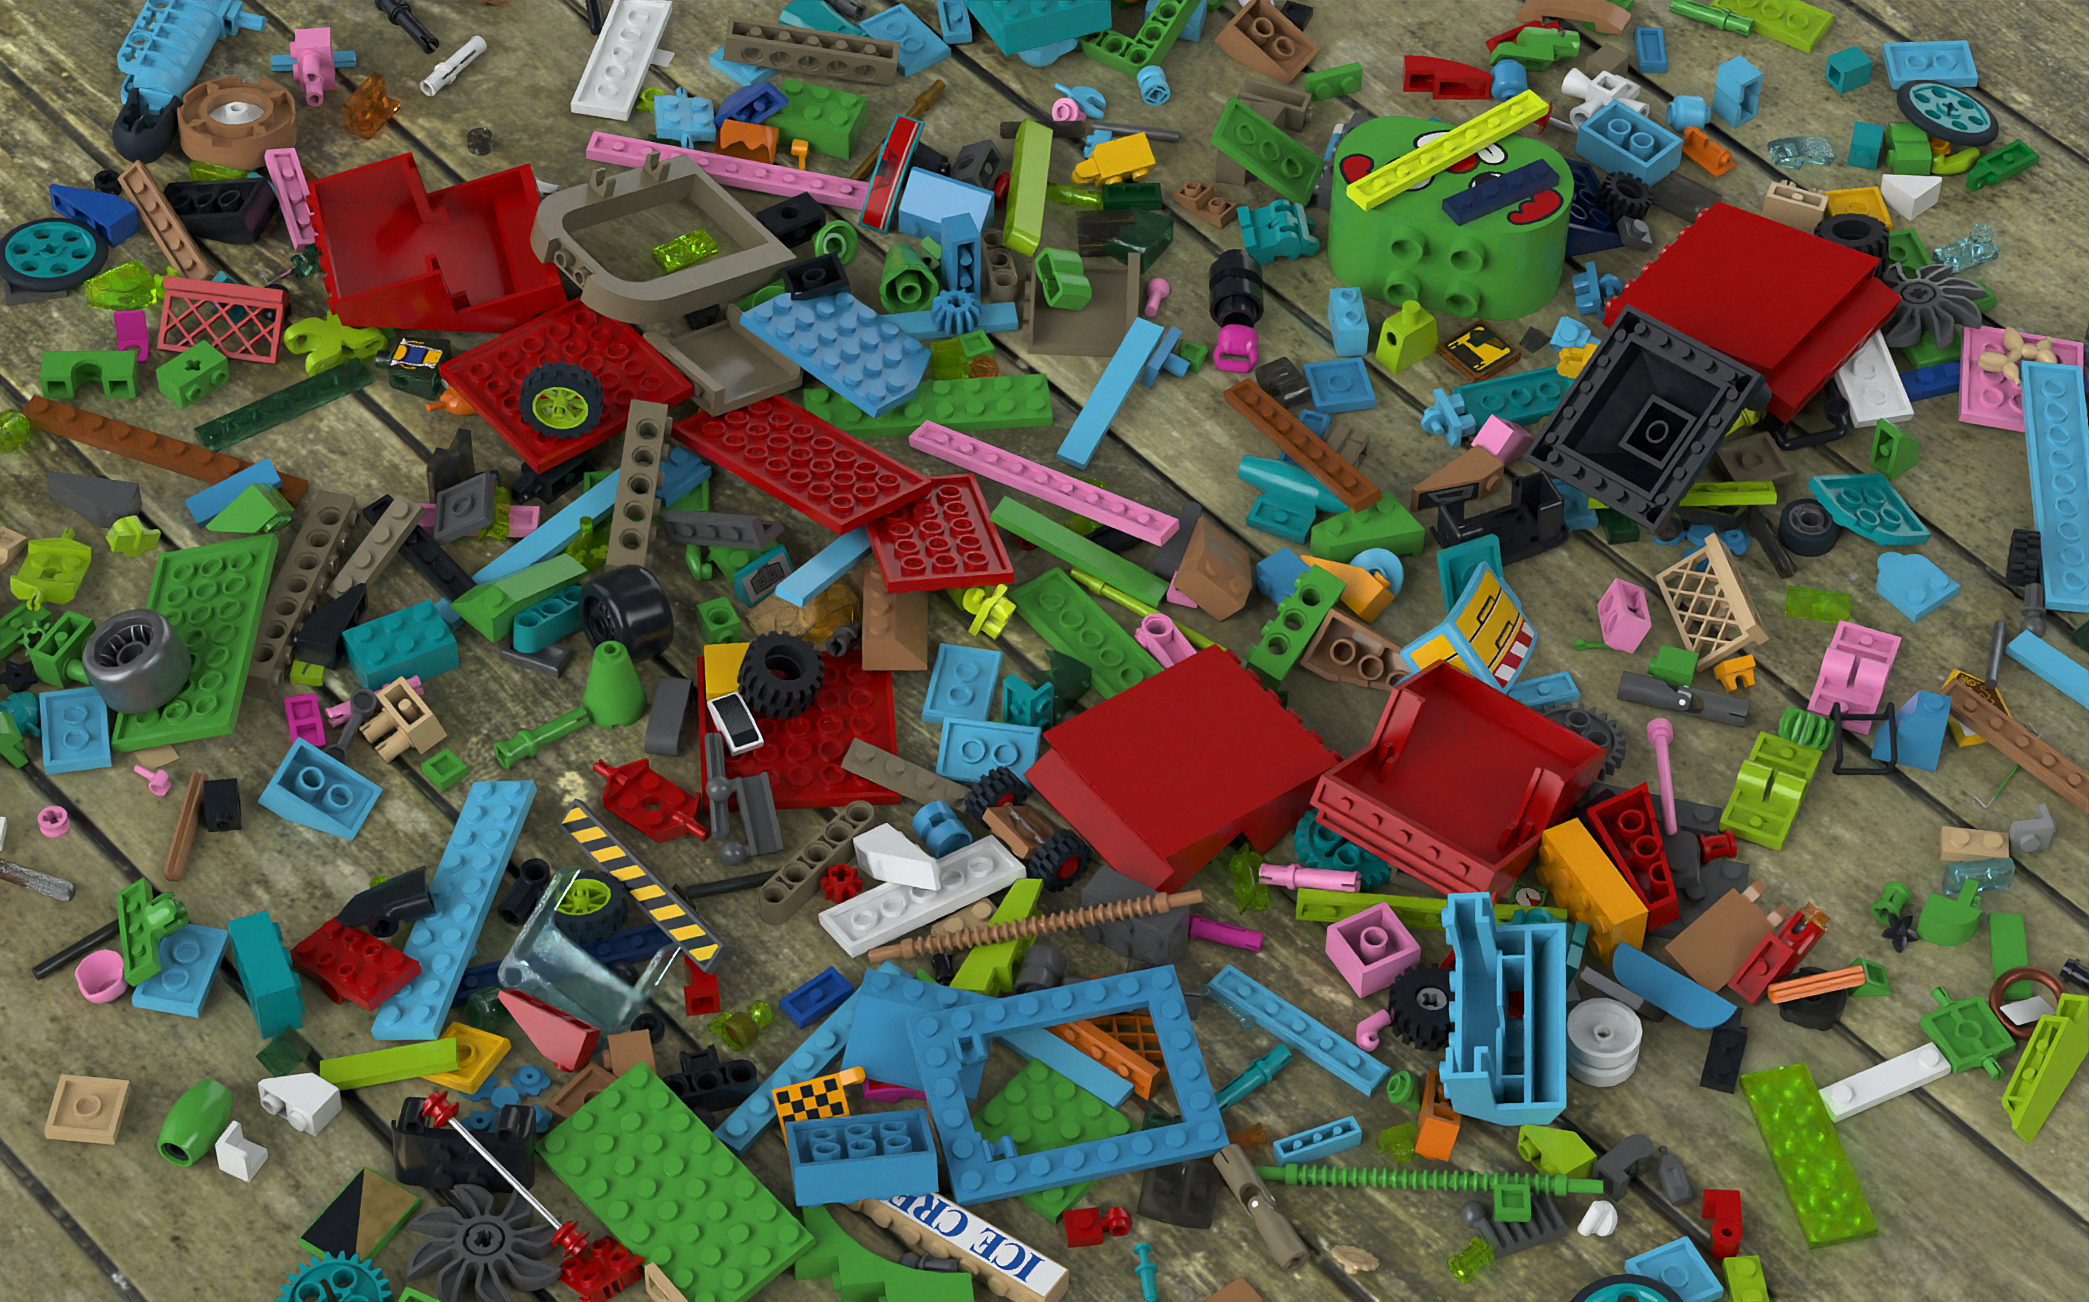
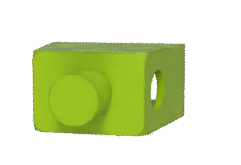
[1375,300,1438,375]

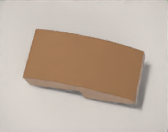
[1173,179,1239,228]

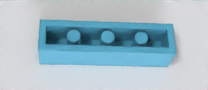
[1272,1115,1362,1167]

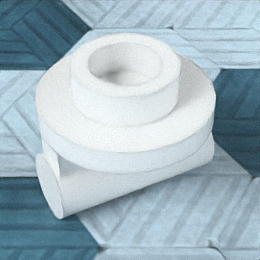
[1577,1200,1618,1236]

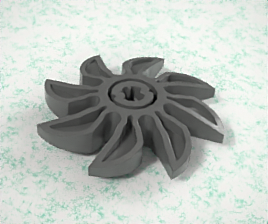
[1880,262,1986,350]
[407,1184,563,1302]

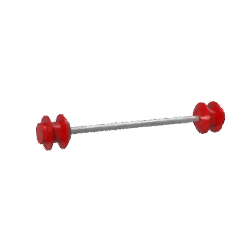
[422,1090,590,1258]

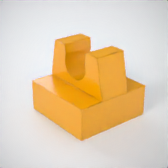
[1713,654,1756,693]

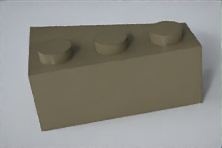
[1216,98,1286,186]

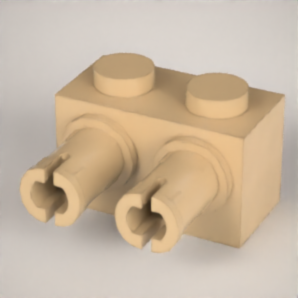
[1761,180,1829,235]
[359,676,447,764]

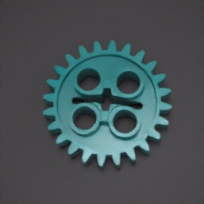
[1293,807,1392,893]
[275,1251,394,1302]

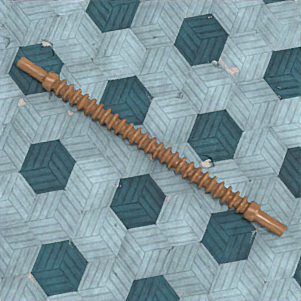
[868,889,1204,963]

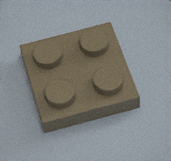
[1712,431,1795,487]

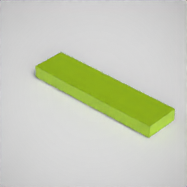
[320,1037,459,1091]

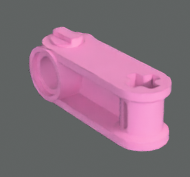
[1134,613,1197,669]

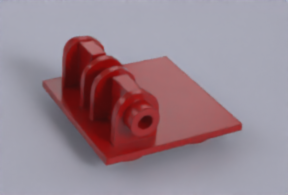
[557,1235,645,1302]

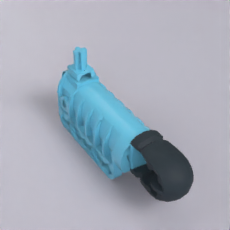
[112,0,266,164]

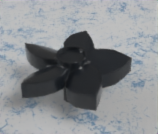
[1882,913,1919,953]

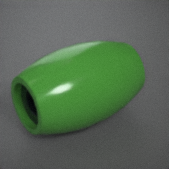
[157,1079,233,1167]

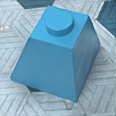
[1871,690,1952,772]

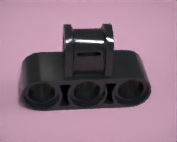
[662,1044,758,1113]

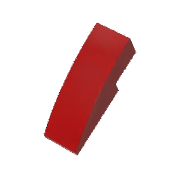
[1402,55,1492,100]

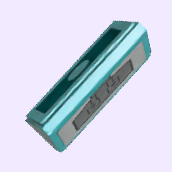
[733,544,795,608]

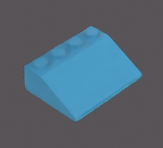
[840,969,999,1103]
[785,1108,939,1208]

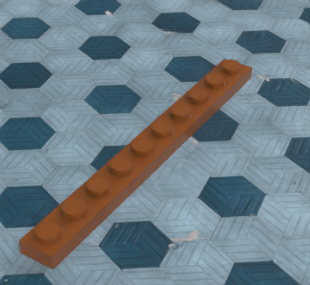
[19,395,309,509]

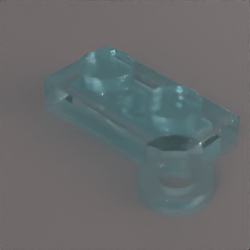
[1932,224,1999,277]

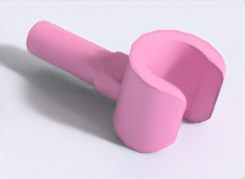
[134,764,172,796]

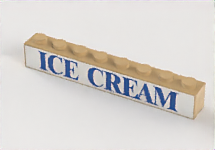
[845,1192,1069,1302]

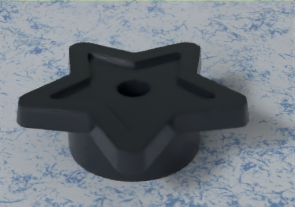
[0,661,38,693]

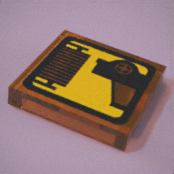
[1436,319,1522,383]

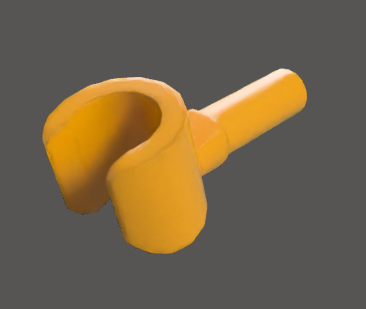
[791,139,809,171]

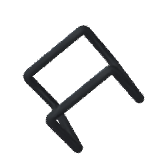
[1829,702,1898,775]

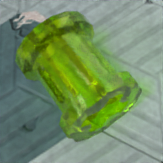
[1447,1237,1495,1284]

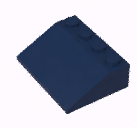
[1564,158,1627,257]

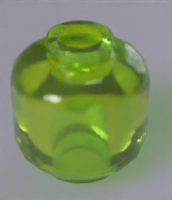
[0,409,31,454]

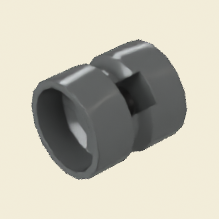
[1013,945,1067,996]

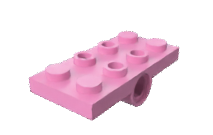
[1807,620,1902,736]

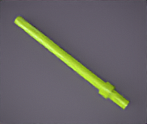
[1070,566,1234,653]

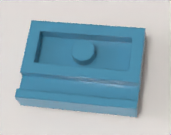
[643,445,712,508]

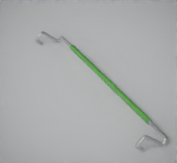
[1971,723,2041,808]

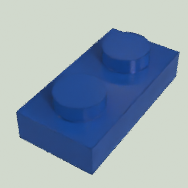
[779,966,854,1030]

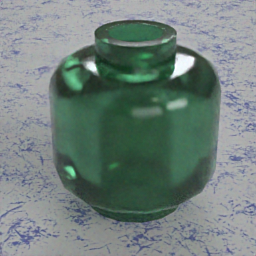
[465,983,514,1033]

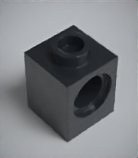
[204,778,242,833]

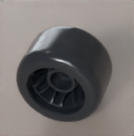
[578,564,674,665]

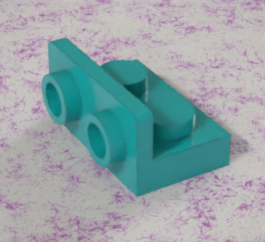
[1003,673,1054,737]

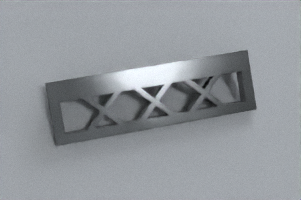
[659,509,784,550]

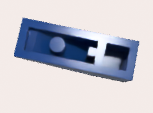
[713,81,789,128]
[49,184,140,248]

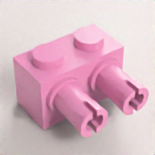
[290,27,336,107]

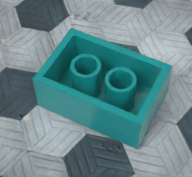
[341,599,459,692]
[227,910,306,1040]

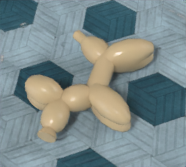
[1977,327,2057,386]

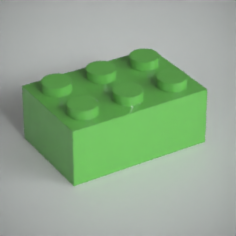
[766,78,868,160]

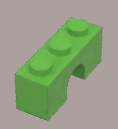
[40,350,140,399]

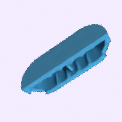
[1612,940,1738,1030]

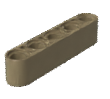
[759,800,875,926]

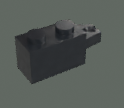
[510,449,593,505]

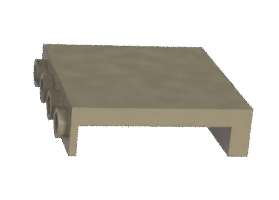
[1022,249,1140,357]
[643,303,804,417]

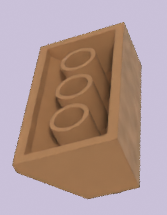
[862,564,928,670]

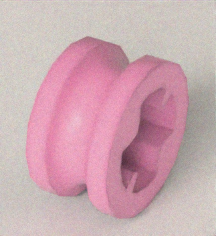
[38,806,70,838]

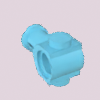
[1549,316,1602,352]

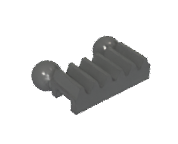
[706,772,784,866]
[1460,1191,1568,1262]

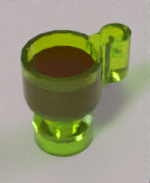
[707,1000,774,1052]

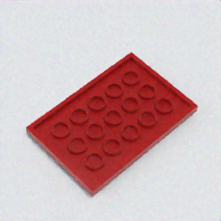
[863,473,1015,594]

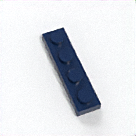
[1442,158,1560,226]

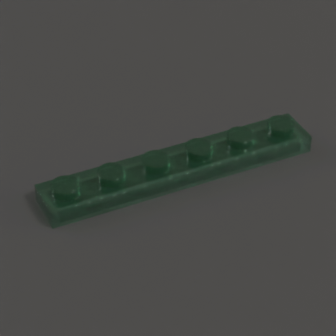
[194,357,373,452]

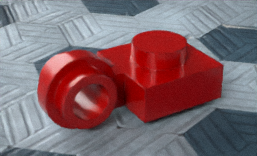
[1063,1207,1133,1248]

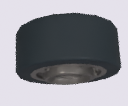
[1778,498,1839,557]

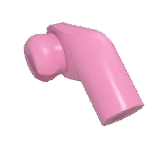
[1356,1009,1391,1052]

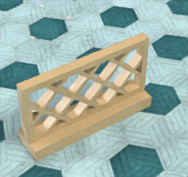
[1655,532,1770,673]

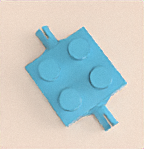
[653,87,716,150]

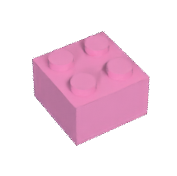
[1325,902,1421,999]

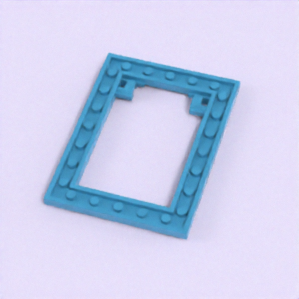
[905,964,1230,1207]

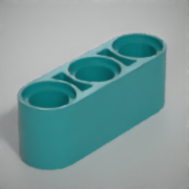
[513,585,582,653]

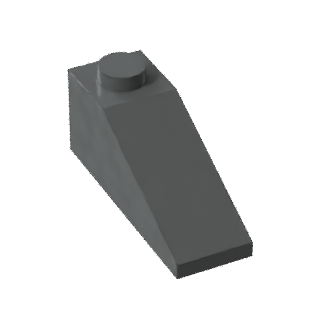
[46,471,142,529]

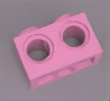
[1597,578,1652,654]

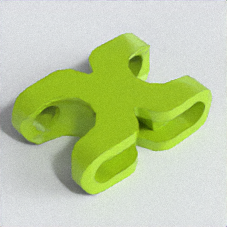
[283,310,388,381]

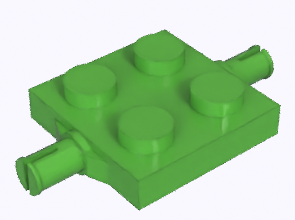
[1920,986,2016,1081]

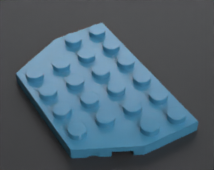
[739,292,932,419]

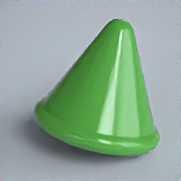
[811,220,858,267]

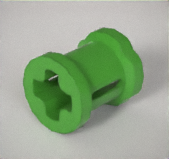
[1870,881,1912,925]

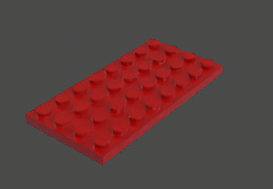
[670,394,933,536]

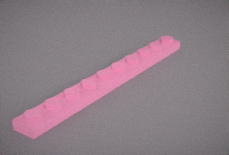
[586,131,870,211]
[909,420,1179,547]

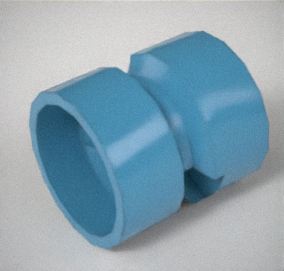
[912,800,972,859]

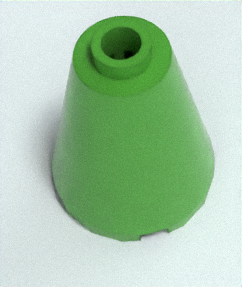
[879,243,939,314]
[582,641,647,729]

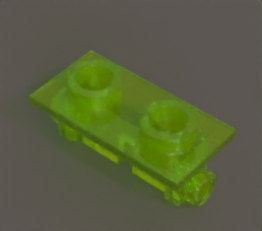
[478,477,511,542]
[1229,843,1270,915]

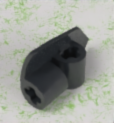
[336,865,436,938]

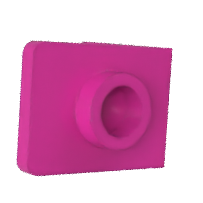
[114,310,149,364]

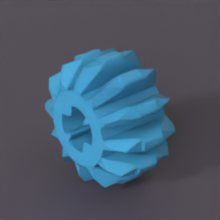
[931,287,982,336]

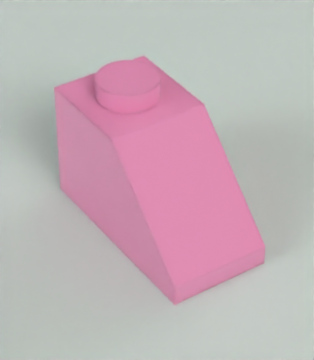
[1471,414,1535,466]

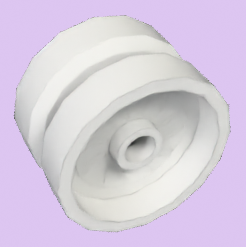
[1566,998,1643,1087]

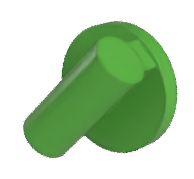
[1387,1071,1420,1111]

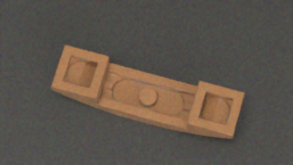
[1516,0,1632,36]

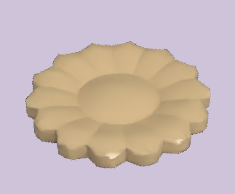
[1331,1245,1379,1274]

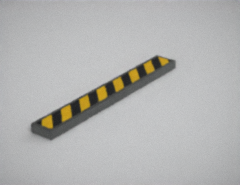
[557,798,731,975]

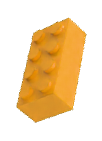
[1536,818,1649,967]

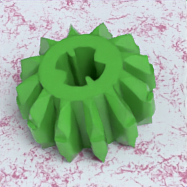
[1778,707,1835,751]

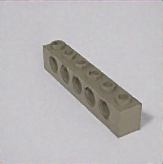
[723,16,900,86]
[605,399,673,572]

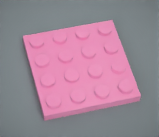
[1958,325,2084,432]

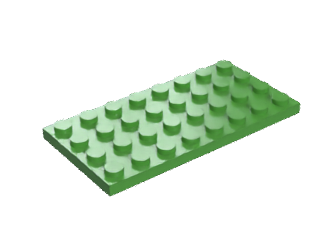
[110,532,279,754]
[535,1060,816,1302]

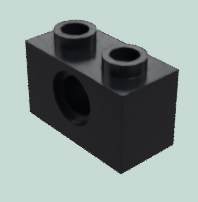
[756,191,826,249]

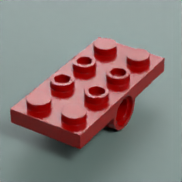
[289,916,422,1012]

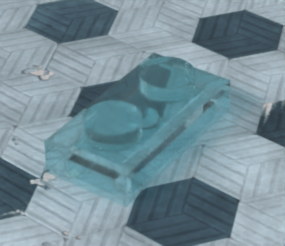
[1942,858,2015,894]

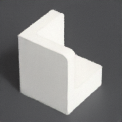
[215,1121,268,1182]

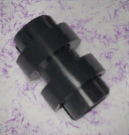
[1209,249,1264,328]

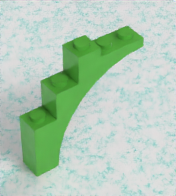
[789,1186,974,1302]

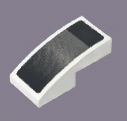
[707,691,764,757]

